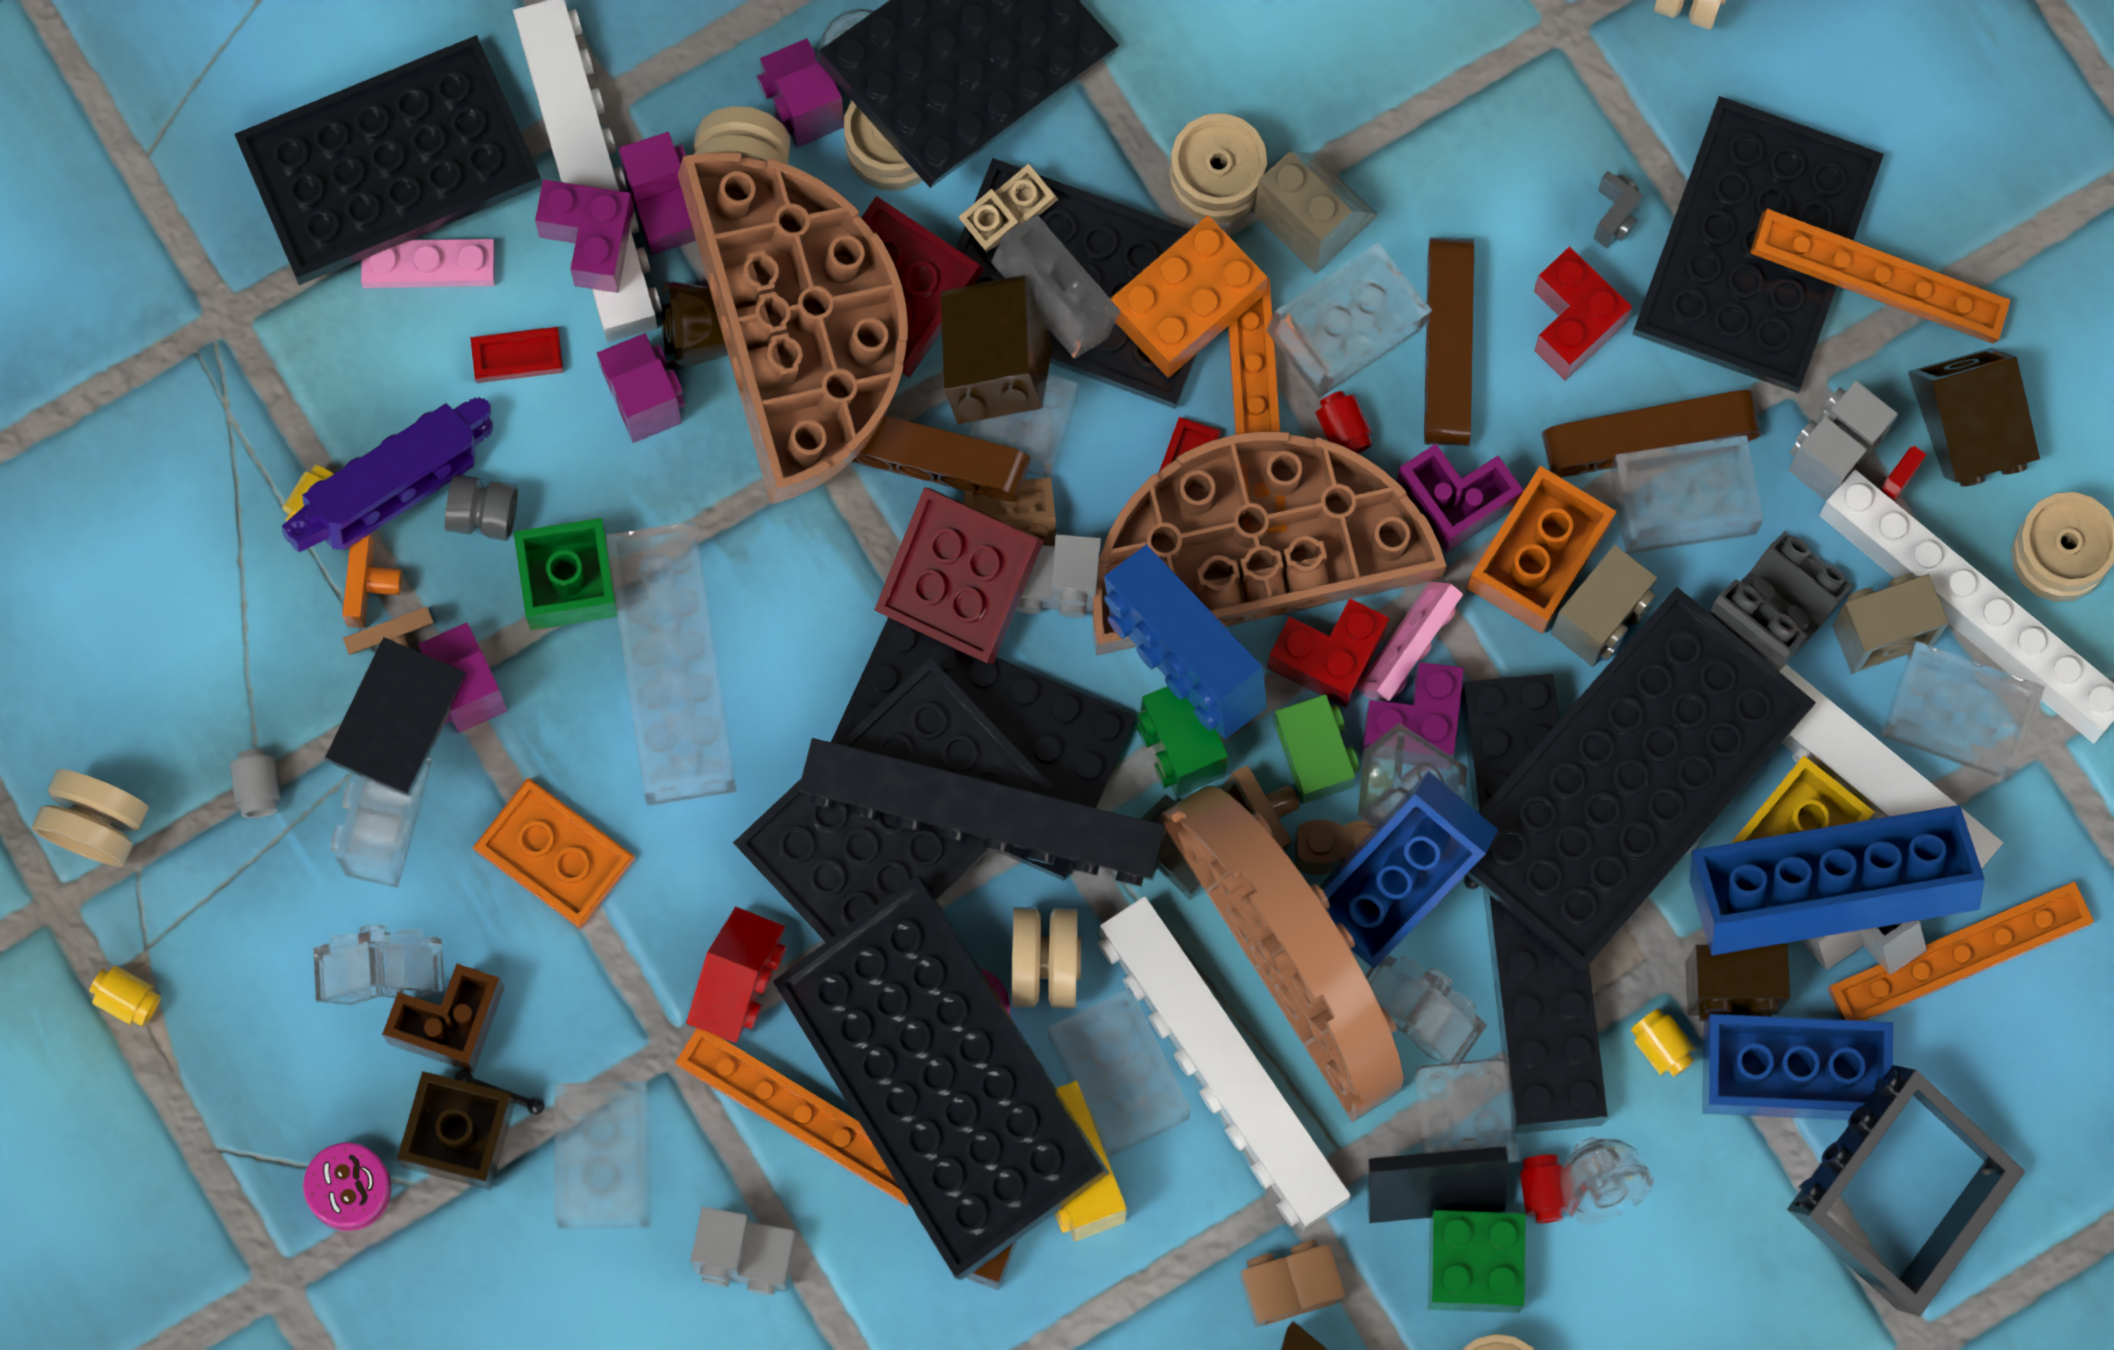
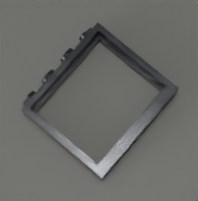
[1787,1065,2025,1317]

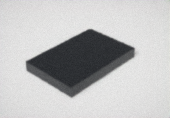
[325,637,467,797]
[1367,1146,1508,1223]

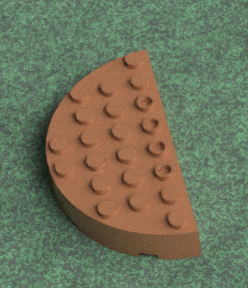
[678,152,908,504]
[1092,432,1447,656]
[1157,786,1405,1123]

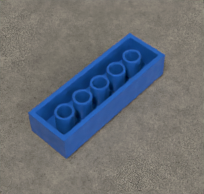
[1689,805,1985,955]

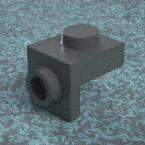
[1593,171,1643,249]

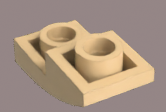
[958,164,1058,251]

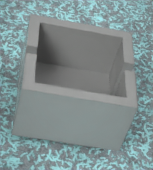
[1788,381,1898,501]

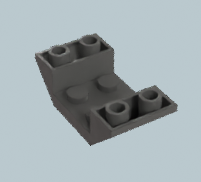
[1709,531,1854,671]

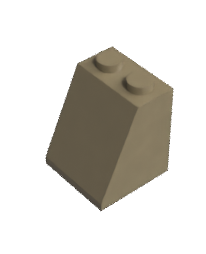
[1254,151,1378,274]

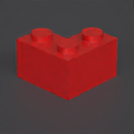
[1534,246,1632,381]
[1267,598,1390,708]
[686,906,787,1043]

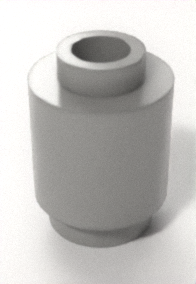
[230,749,280,818]

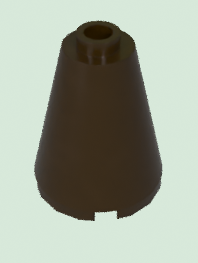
[661,281,728,370]

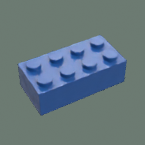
[1104,544,1267,740]
[1319,771,1498,969]
[1702,1014,1893,1120]

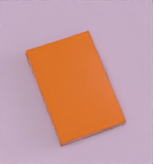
[472,778,636,930]

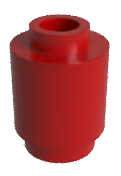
[1315,390,1373,454]
[1519,1154,1571,1224]

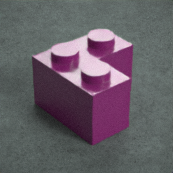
[756,38,844,148]
[619,131,696,255]
[535,179,634,293]
[597,333,685,443]
[1396,444,1524,553]
[418,622,508,733]
[1361,662,1464,767]

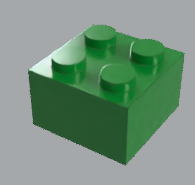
[513,518,619,631]
[1136,686,1228,798]
[1428,1210,1526,1313]

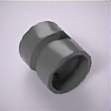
[445,474,518,541]

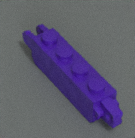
[281,397,493,552]

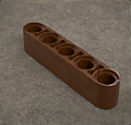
[1424,237,1474,446]
[1541,390,1762,478]
[851,415,1031,502]

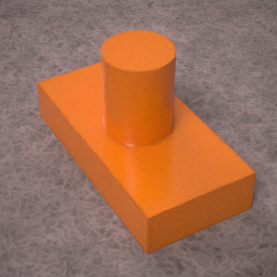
[342,533,403,628]

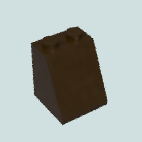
[941,274,1053,425]
[1908,348,2040,487]

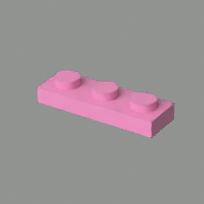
[361,239,495,288]
[1356,581,1463,702]

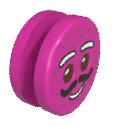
[303,1142,392,1231]

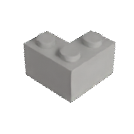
[1015,534,1101,618]
[1800,920,1927,975]
[691,1207,796,1296]

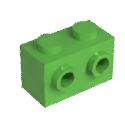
[1273,694,1360,804]

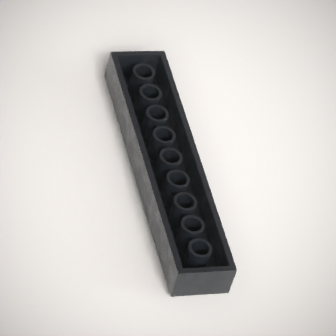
[1460,674,1608,1134]

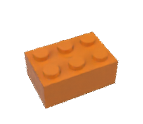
[1109,215,1268,378]
[1467,466,1617,634]

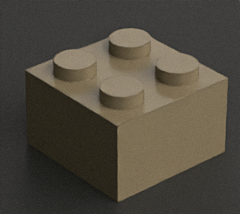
[1551,545,1657,667]
[1832,573,1949,674]

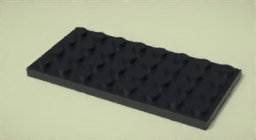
[1466,587,1816,973]
[773,875,1110,1280]

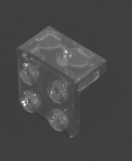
[1415,1058,1519,1162]

